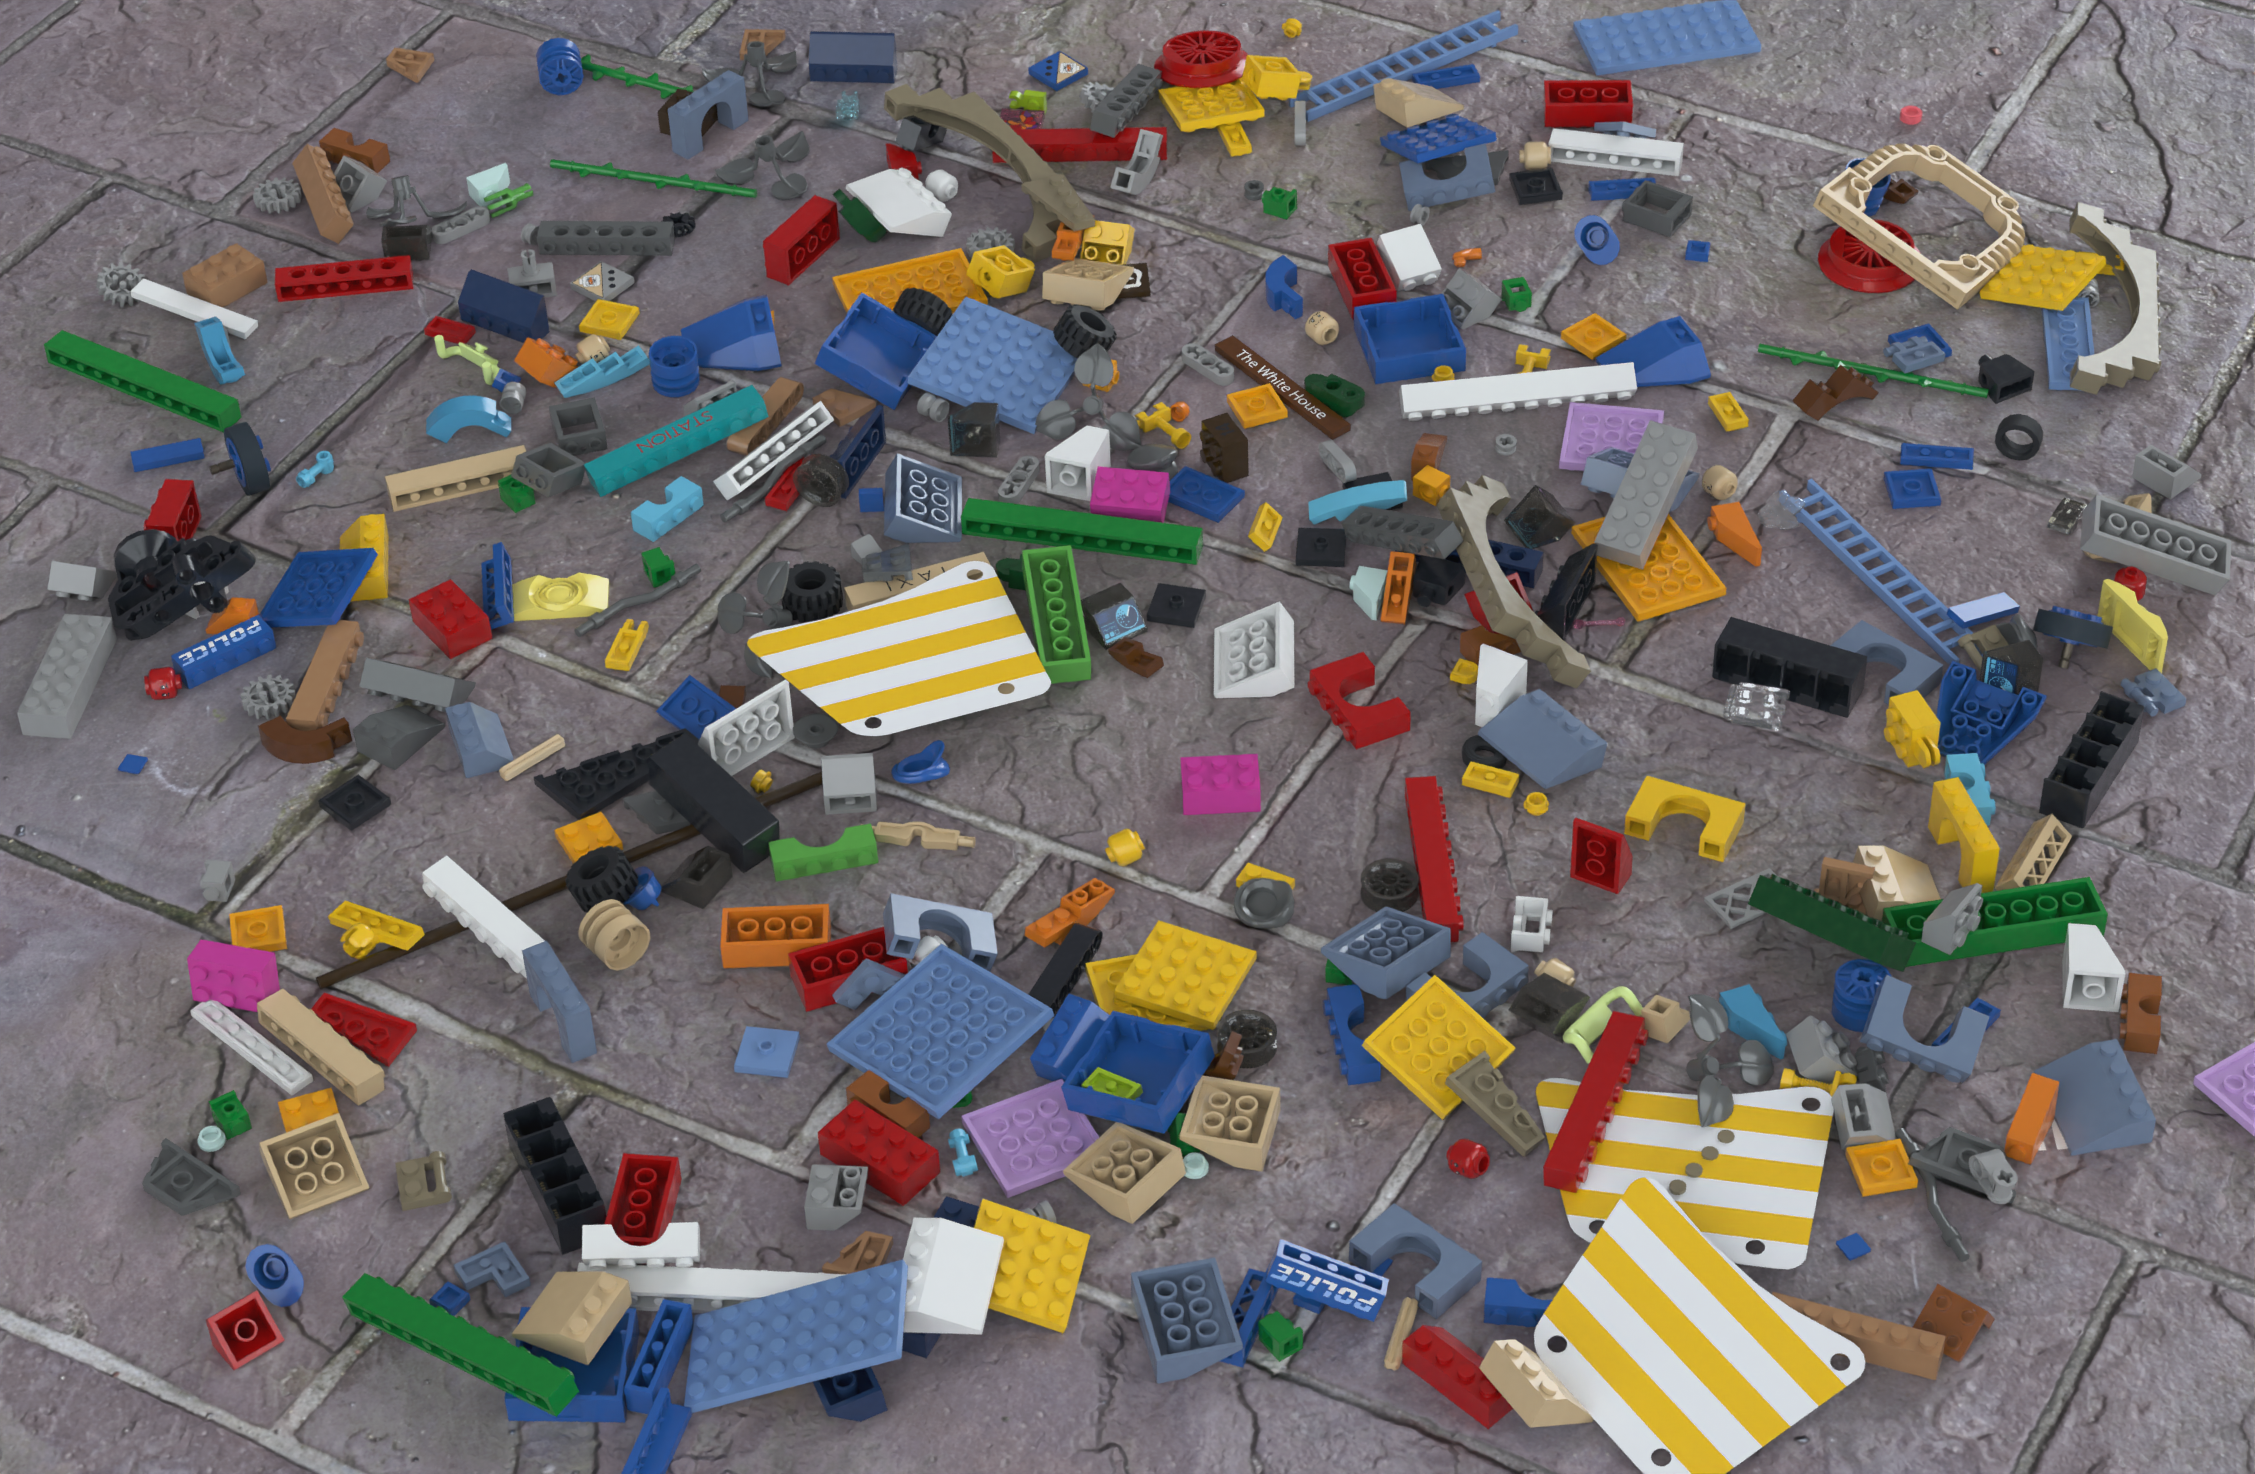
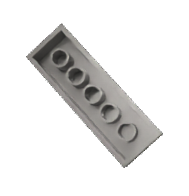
[1594,420,1698,570]
[2080,495,2231,595]
[17,614,117,739]

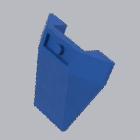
[681,295,782,371]
[1596,316,1711,387]
[1936,661,2047,765]

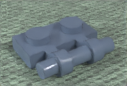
[1883,336,1945,373]
[2120,668,2186,716]

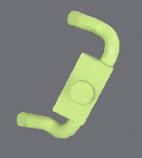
[434,335,500,385]
[1563,986,1643,1064]

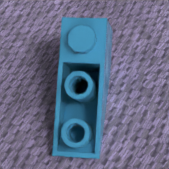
[1719,984,1788,1060]

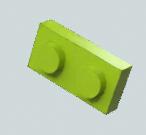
[1081,1067,1143,1100]

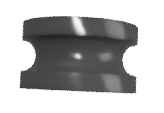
[1244,180,1264,201]

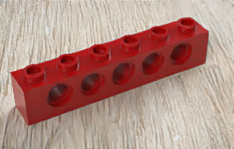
[275,255,413,302]

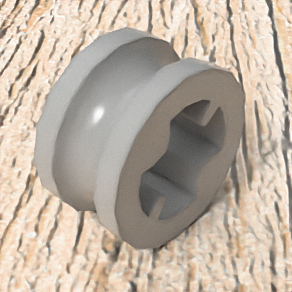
[1410,204,1430,226]
[521,223,539,245]
[1495,434,1517,456]

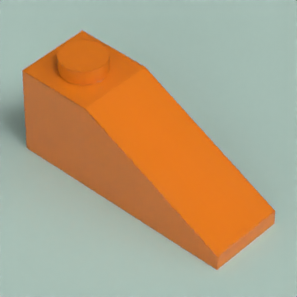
[1707,502,1762,567]
[1381,551,1417,624]

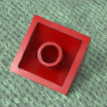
[206,1290,285,1370]

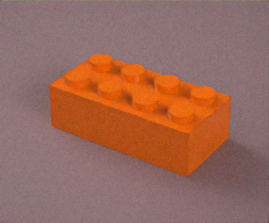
[720,904,831,968]

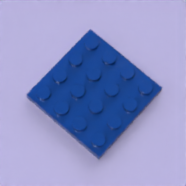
[1380,114,1497,163]
[259,548,378,628]

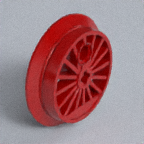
[1154,30,1248,88]
[1818,219,1921,293]

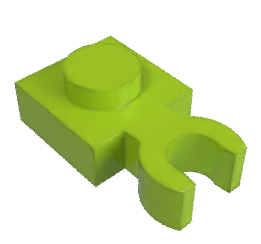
[1009,90,1047,115]

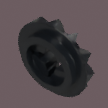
[661,211,696,237]

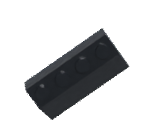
[1535,544,1598,640]

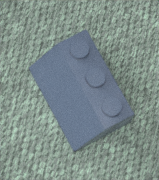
[445,702,514,778]

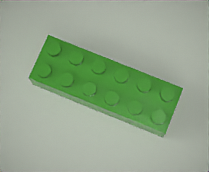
[1022,545,1091,684]

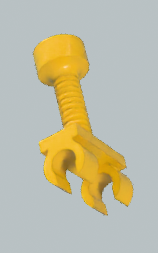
[1515,344,1551,374]
[1134,402,1191,449]
[1780,1068,1857,1096]

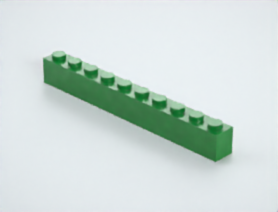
[44,330,242,433]
[961,498,1203,565]
[342,1273,579,1417]

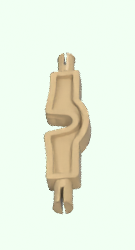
[861,822,976,850]

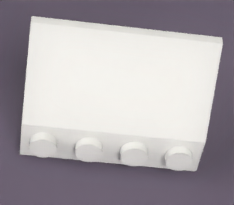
[845,168,952,237]
[1214,601,1294,698]
[698,679,795,776]
[903,1217,1004,1334]

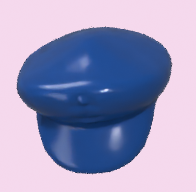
[891,740,950,784]

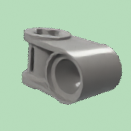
[1969,1148,2018,1204]

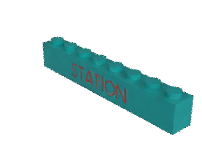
[584,385,769,497]

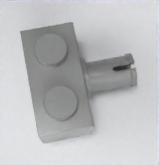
[507,249,557,297]

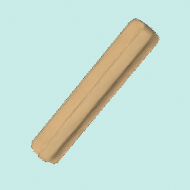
[499,734,565,781]
[1384,1297,1418,1371]

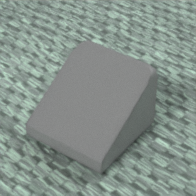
[851,534,883,565]

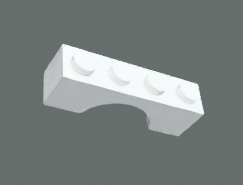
[582,1222,700,1269]

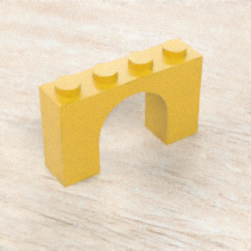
[1624,776,1746,862]
[1928,777,2000,893]

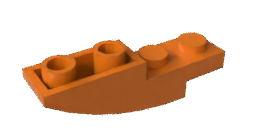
[1052,215,1094,261]
[1024,878,1115,948]

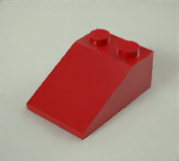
[1570,817,1633,894]

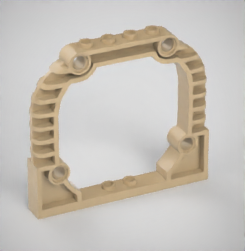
[1813,144,2025,310]

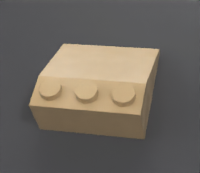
[1373,78,1464,128]
[1042,258,1134,311]
[1853,845,1940,921]
[1179,1075,1280,1171]
[259,1113,369,1219]
[1063,1122,1186,1224]
[512,1271,632,1365]
[1479,1339,1594,1428]

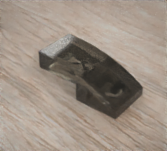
[2047,498,2088,535]

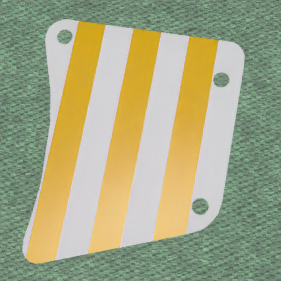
[747,561,1051,736]
[1536,1078,1834,1269]
[1534,1177,1865,1474]

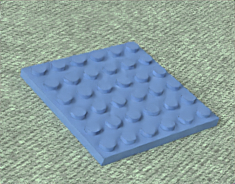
[907,297,1078,434]
[827,944,1054,1120]

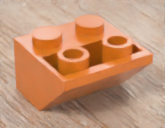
[514,337,579,388]

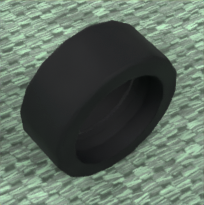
[1995,414,2043,461]

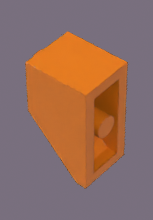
[205,597,259,634]

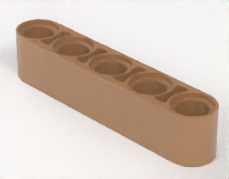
[727,377,804,456]

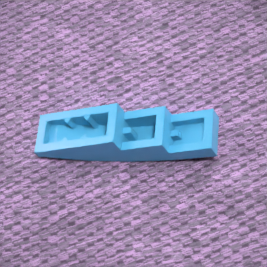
[554,345,650,398]
[1308,480,1407,525]

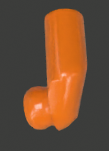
[1452,248,1482,267]

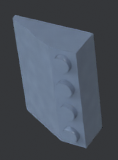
[1581,447,1700,512]
[884,453,962,543]
[1478,689,1607,789]
[1321,906,1451,999]
[2034,1039,2156,1156]
[1131,1258,1243,1384]

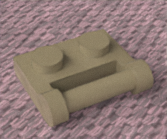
[1957,624,2022,681]
[395,1151,452,1211]

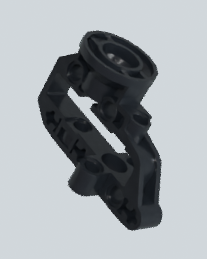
[108,529,256,641]

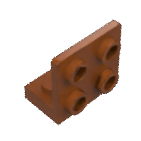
[1913,1284,1995,1362]

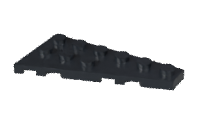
[534,729,699,820]

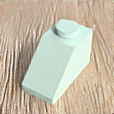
[466,163,510,207]
[1350,566,1388,620]

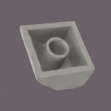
[334,155,387,213]
[47,561,117,602]

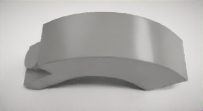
[1110,129,1163,195]

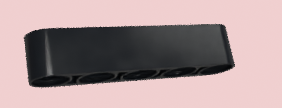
[1028,923,1103,1019]

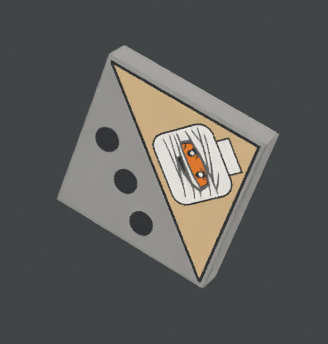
[570,261,634,301]

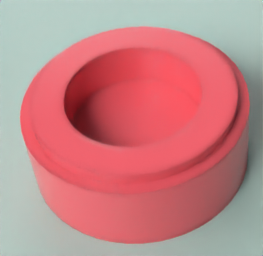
[1900,106,1922,125]

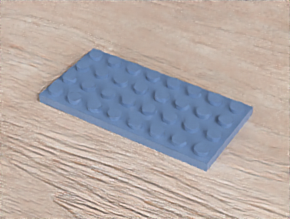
[1573,0,1761,76]
[684,1259,908,1413]

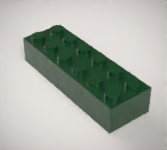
[1748,874,1916,972]

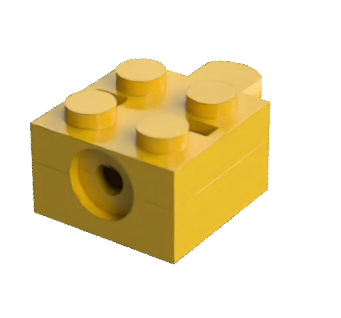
[1242,55,1312,100]
[966,245,1035,299]
[1884,690,1941,768]

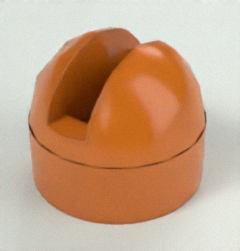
[1170,401,1190,422]

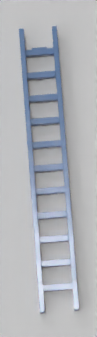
[1289,10,1518,122]
[1779,479,1984,665]

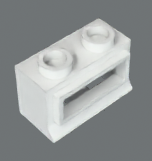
[1511,896,1553,953]

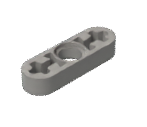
[1295,101,1306,146]
[431,206,490,244]
[1182,343,1234,386]
[1318,440,1357,483]
[998,456,1040,504]

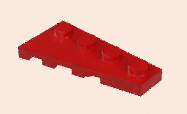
[311,993,417,1067]

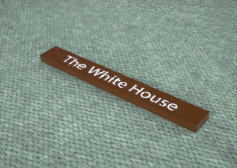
[1215,335,1351,440]

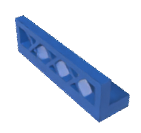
[481,542,514,630]
[1220,1261,1279,1368]
[621,1387,692,1474]

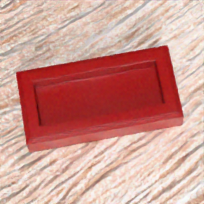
[424,316,476,344]

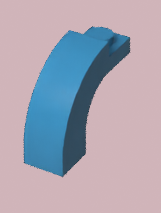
[194,316,245,385]
[426,396,511,443]

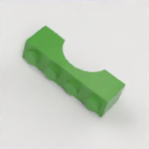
[768,823,878,882]

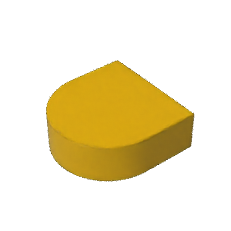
[1450,658,1478,684]

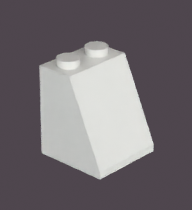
[1376,224,1442,291]
[1045,426,1111,501]
[1475,644,1528,727]
[2062,923,2125,1012]

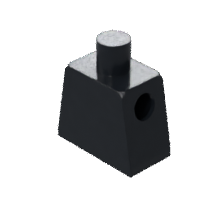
[1978,354,2035,404]
[1413,555,1465,607]

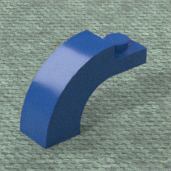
[1265,255,1303,319]

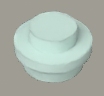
[197,1126,226,1152]
[1183,1153,1209,1179]

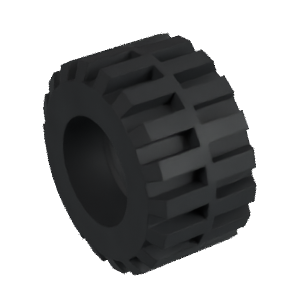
[892,288,953,336]
[1053,304,1117,358]
[781,561,843,623]
[565,846,638,912]

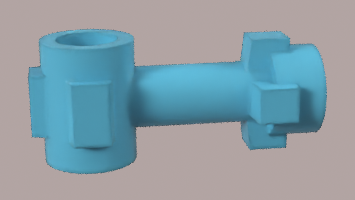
[296,451,334,488]
[948,1129,978,1177]

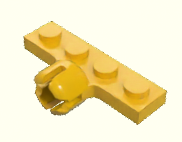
[328,900,425,959]

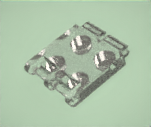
[1723,682,1790,730]

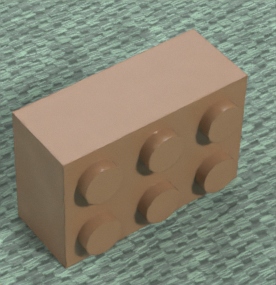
[182,243,268,308]

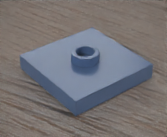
[734,1026,800,1078]

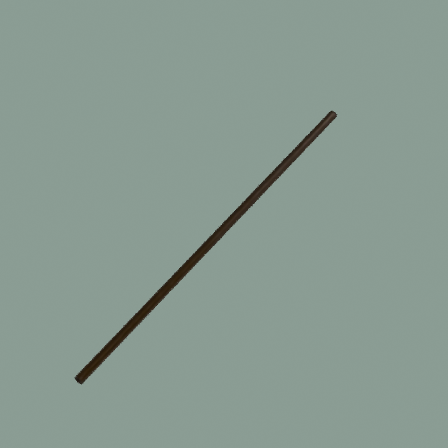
[316,771,823,989]

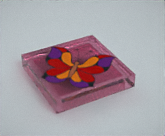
[1000,108,1045,129]

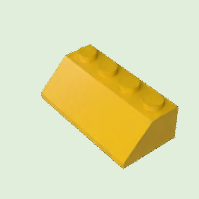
[340,514,389,602]

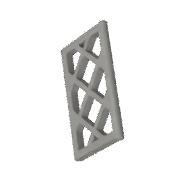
[1704,868,1776,929]

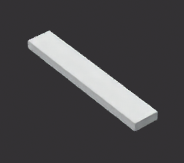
[131,278,258,339]
[190,1000,314,1096]

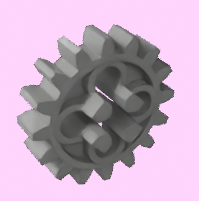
[1079,82,1114,112]
[253,177,302,214]
[966,227,1015,258]
[96,262,145,307]
[241,674,296,720]

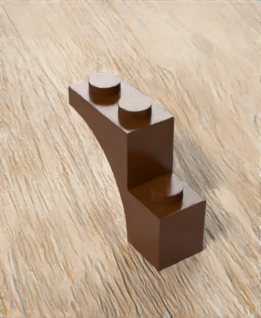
[1792,365,1879,421]

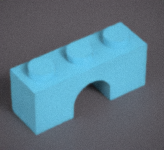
[631,476,704,542]
[1944,753,1996,826]

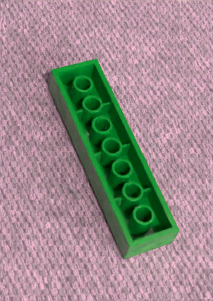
[1882,877,2108,967]

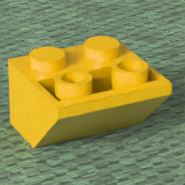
[1080,220,1135,265]

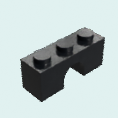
[895,115,947,152]

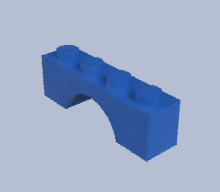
[1322,984,1381,1086]
[1484,1277,1553,1327]

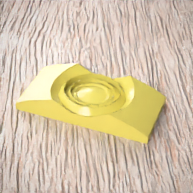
[512,572,609,621]
[2098,579,2168,674]

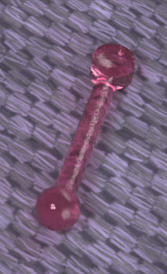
[1573,617,1626,629]

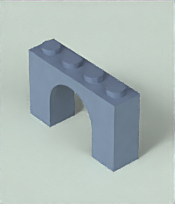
[668,70,749,160]
[1399,144,1496,211]
[1830,620,1943,705]
[883,893,998,972]
[1406,932,1529,1018]
[522,941,597,1063]
[1860,975,1990,1083]
[1349,1203,1482,1319]

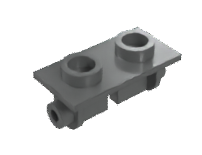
[1855,1047,1889,1094]

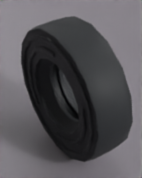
[1462,735,1507,769]

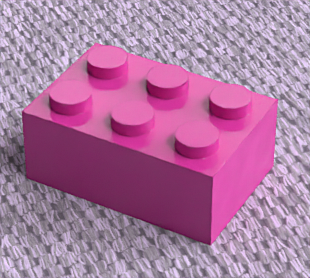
[1090,466,1170,523]
[1180,754,1261,815]
[187,939,280,1012]

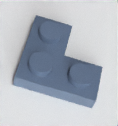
[1594,122,1656,139]
[832,958,905,1010]
[453,1241,531,1297]

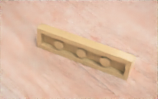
[1995,814,2072,891]

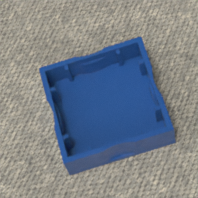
[814,293,937,410]
[1354,294,1466,384]
[1061,1011,1215,1134]
[504,1307,640,1422]

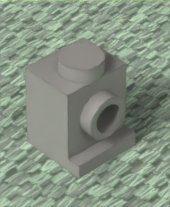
[200,860,235,902]

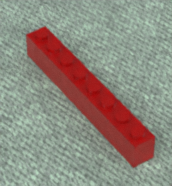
[992,127,1167,163]
[1405,776,1464,942]
[1543,1011,1649,1193]

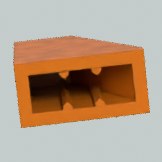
[2005,1073,2059,1165]

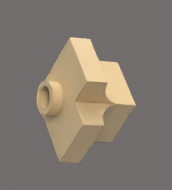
[1639,995,1690,1043]

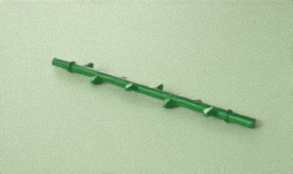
[581,54,695,99]
[550,159,757,198]
[1758,343,1989,398]

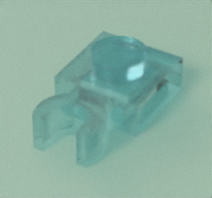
[836,91,860,120]

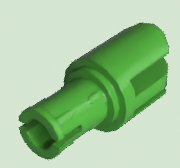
[484,183,533,218]

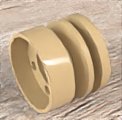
[578,899,650,971]

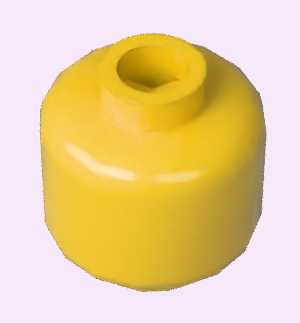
[1105,828,1145,867]

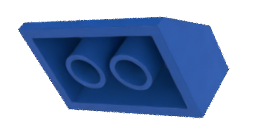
[1030,994,1110,1082]

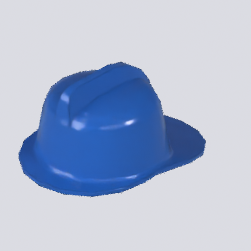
[1574,215,1620,265]
[623,866,662,911]
[245,1244,304,1307]

